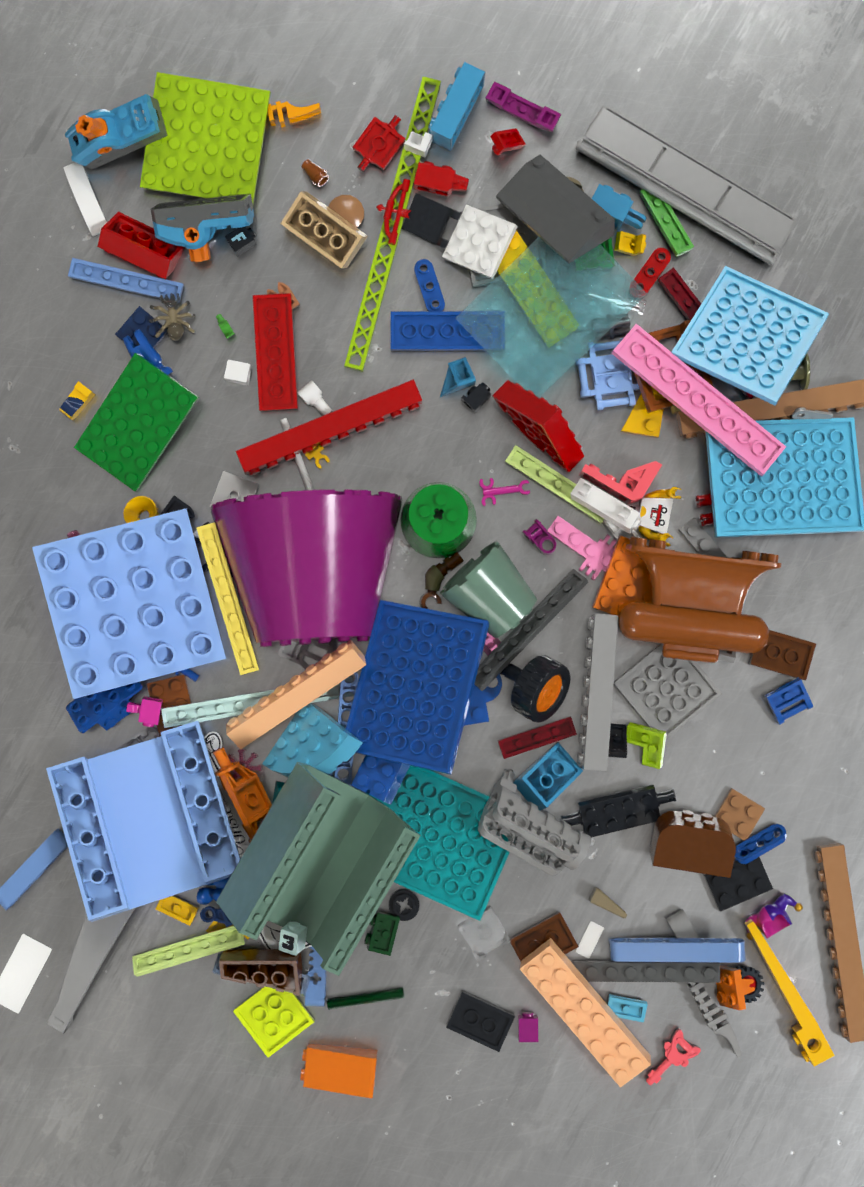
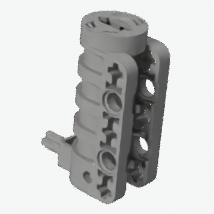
[478,769,591,876]

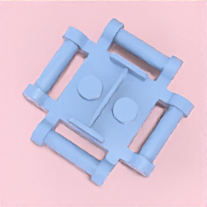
[575,338,640,410]

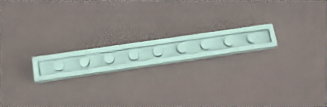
[161,676,354,728]

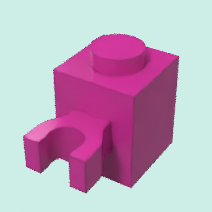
[126,696,163,727]

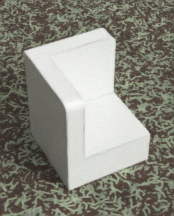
[404,132,432,158]
[224,360,252,386]

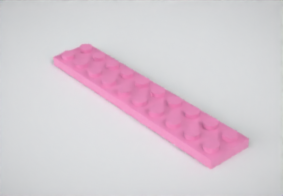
[611,324,786,477]

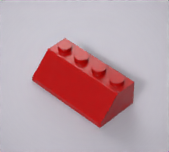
[97,211,185,279]

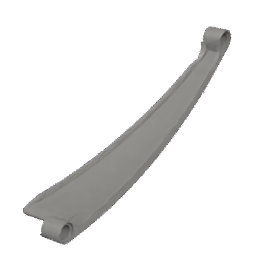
[47,908,135,1034]

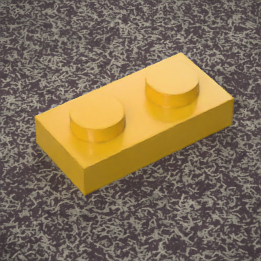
[156,895,199,926]

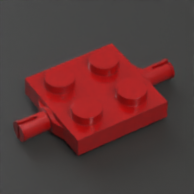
[353,115,406,172]

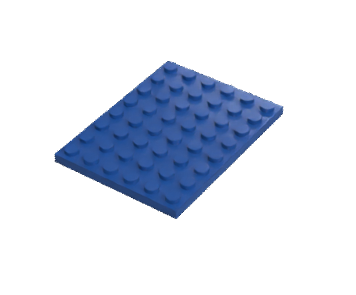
[346,600,489,775]

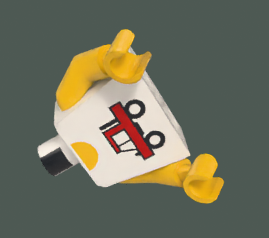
[628,487,682,547]

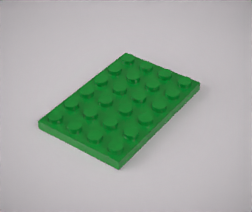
[74,353,199,492]

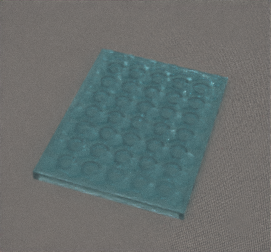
[455,237,647,397]

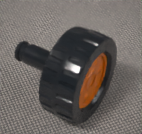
[500,655,571,723]

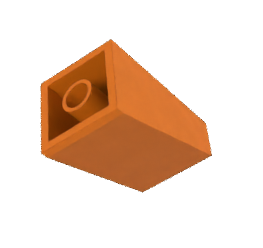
[300,1043,378,1098]

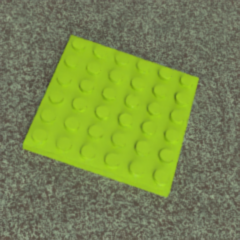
[140,72,271,205]

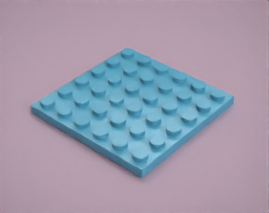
[671,266,829,406]

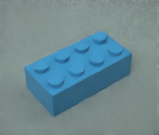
[429,62,485,151]

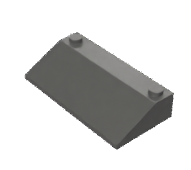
[496,154,615,264]

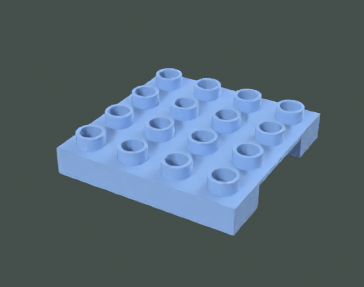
[32,508,226,699]
[46,721,241,922]

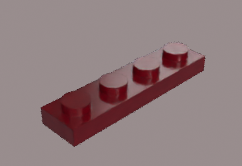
[498,716,577,759]

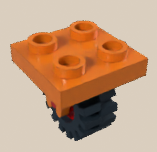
[716,965,764,1010]

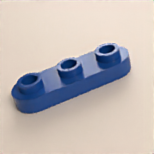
[414,259,445,311]
[735,824,787,864]

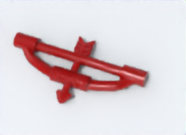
[376,179,411,245]

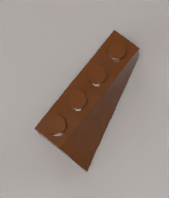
[219,949,302,996]

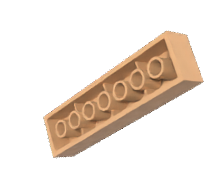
[520,938,651,1088]

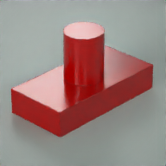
[490,128,526,155]

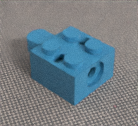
[592,184,647,232]

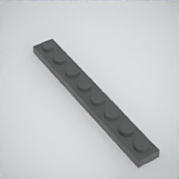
[474,569,588,691]
[571,961,720,983]

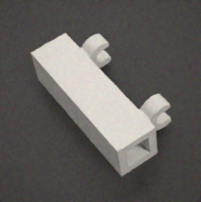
[570,478,641,534]

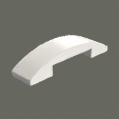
[63,162,107,237]

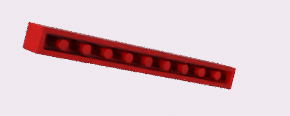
[236,379,422,476]

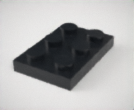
[704,857,773,912]
[446,991,515,1052]

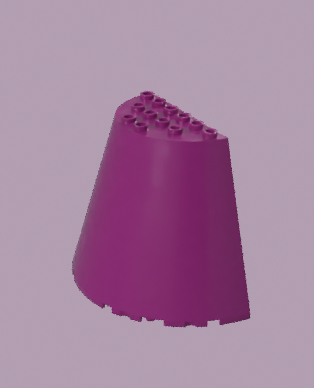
[211,489,402,647]

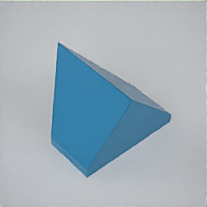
[440,357,476,397]

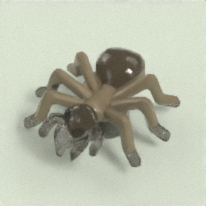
[149,293,196,341]

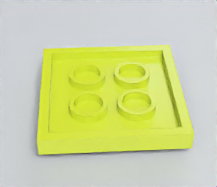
[233,986,315,1058]

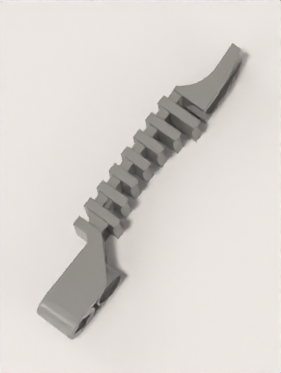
[666,909,742,1058]

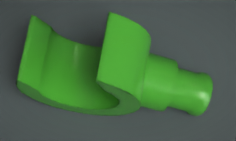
[216,314,235,339]

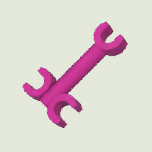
[479,478,530,506]

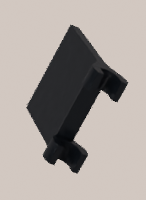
[401,193,462,249]

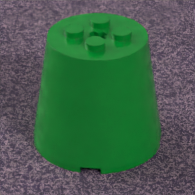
[400,482,477,558]

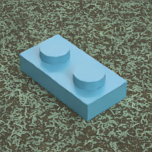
[607,994,648,1023]

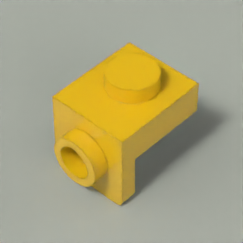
[614,231,646,256]

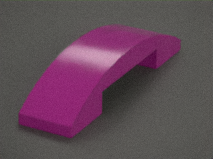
[485,81,561,132]

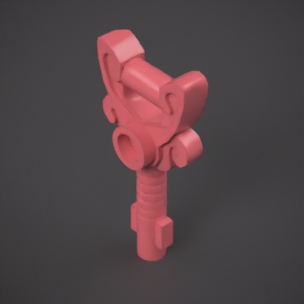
[646,1028,701,1086]

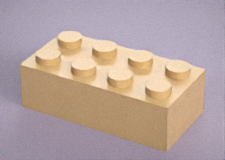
[280,191,368,269]

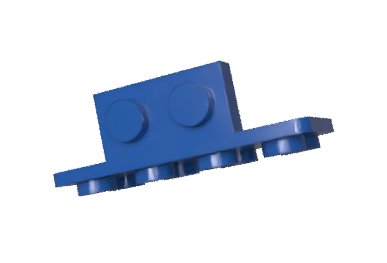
[66,682,143,733]

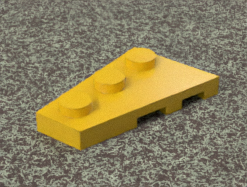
[621,386,665,438]

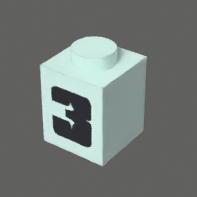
[278,921,307,956]

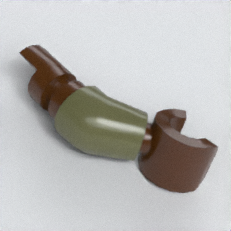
[419,552,464,609]

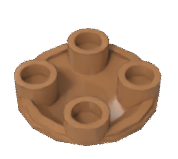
[328,195,364,228]

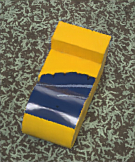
[59,381,96,420]

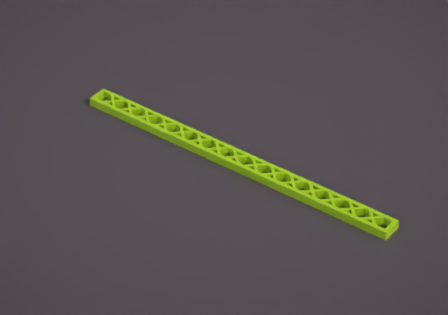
[344,76,441,372]

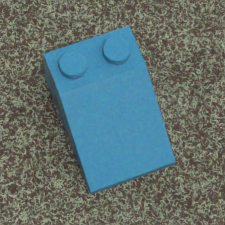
[513,742,583,811]

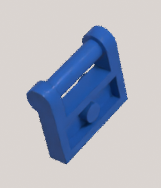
[765,677,813,725]

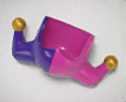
[745,893,803,940]

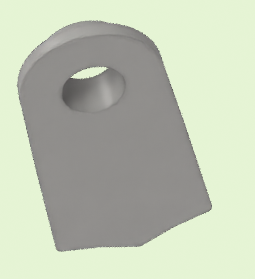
[792,407,833,419]

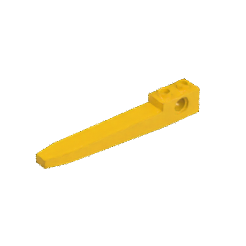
[744,919,835,1067]

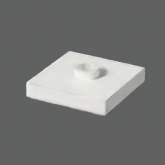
[210,471,259,507]

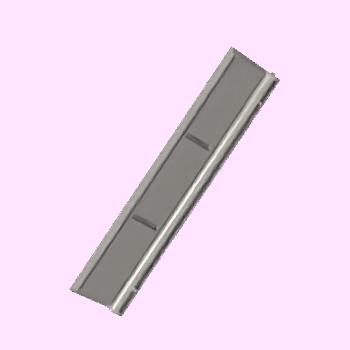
[575,106,797,265]

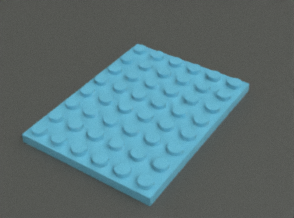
[705,418,864,538]

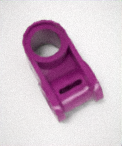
[522,519,556,555]

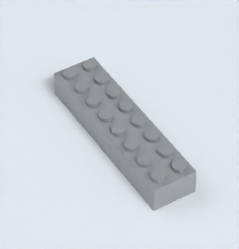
[578,614,618,772]

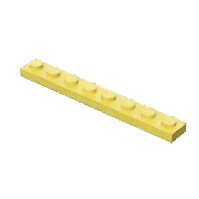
[196,522,259,675]

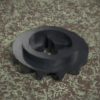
[389,889,419,921]

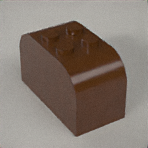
[650,810,736,878]

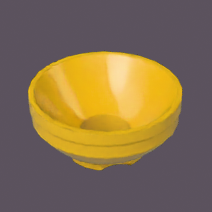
[123,496,158,523]

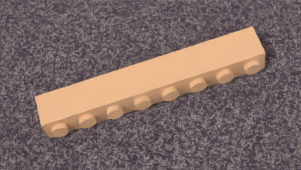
[226,640,366,750]

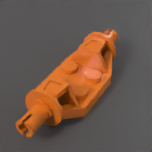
[213,747,272,843]

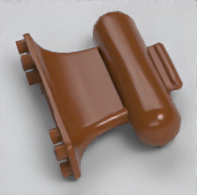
[618,537,782,663]

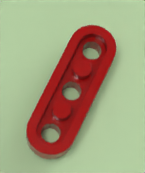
[629,248,671,299]

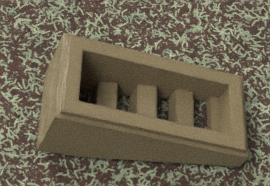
[589,887,627,918]

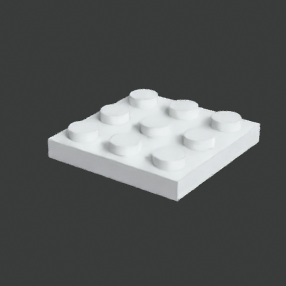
[442,204,518,279]

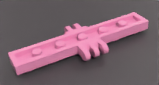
[547,516,617,580]

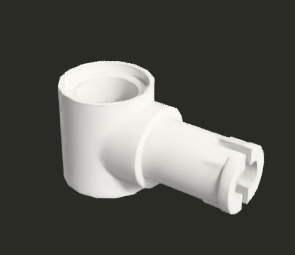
[297,380,333,416]

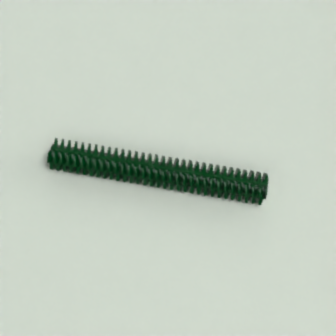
[326,987,405,1010]

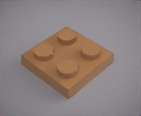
[714,788,765,841]

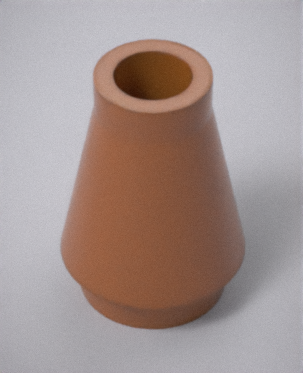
[301,159,329,187]

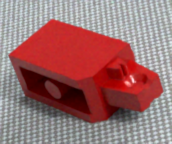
[414,161,469,197]

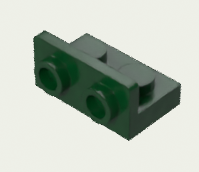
[364,910,400,956]

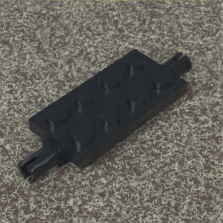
[561,785,676,838]

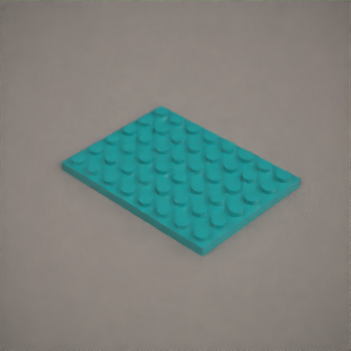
[366,766,510,921]

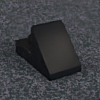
[608,724,627,758]

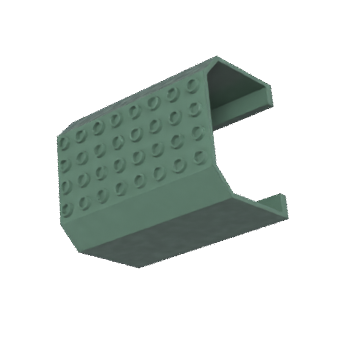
[216,762,421,976]

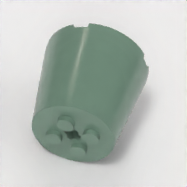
[440,541,537,638]

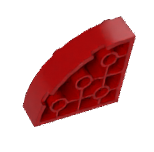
[492,380,584,472]

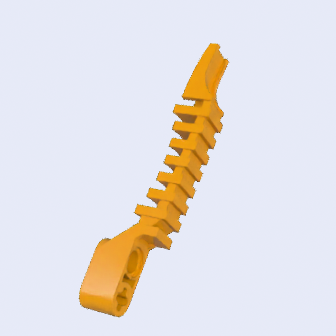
[267,101,321,128]

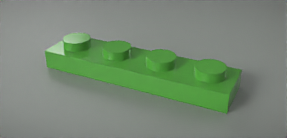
[639,189,694,257]

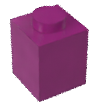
[518,1012,539,1042]

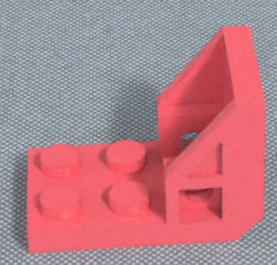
[579,461,662,504]

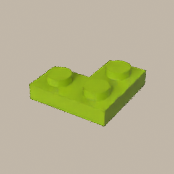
[627,722,666,769]

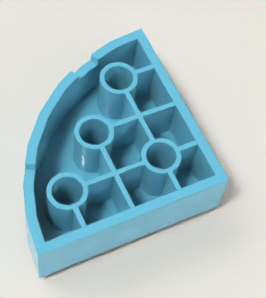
[262,703,363,778]

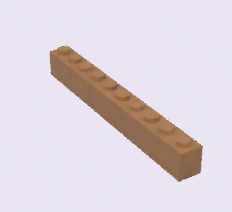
[676,379,864,439]
[815,843,864,1043]

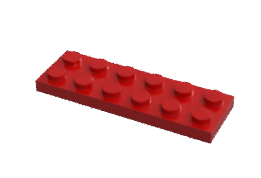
[253,293,298,411]

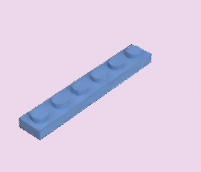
[68,258,184,303]

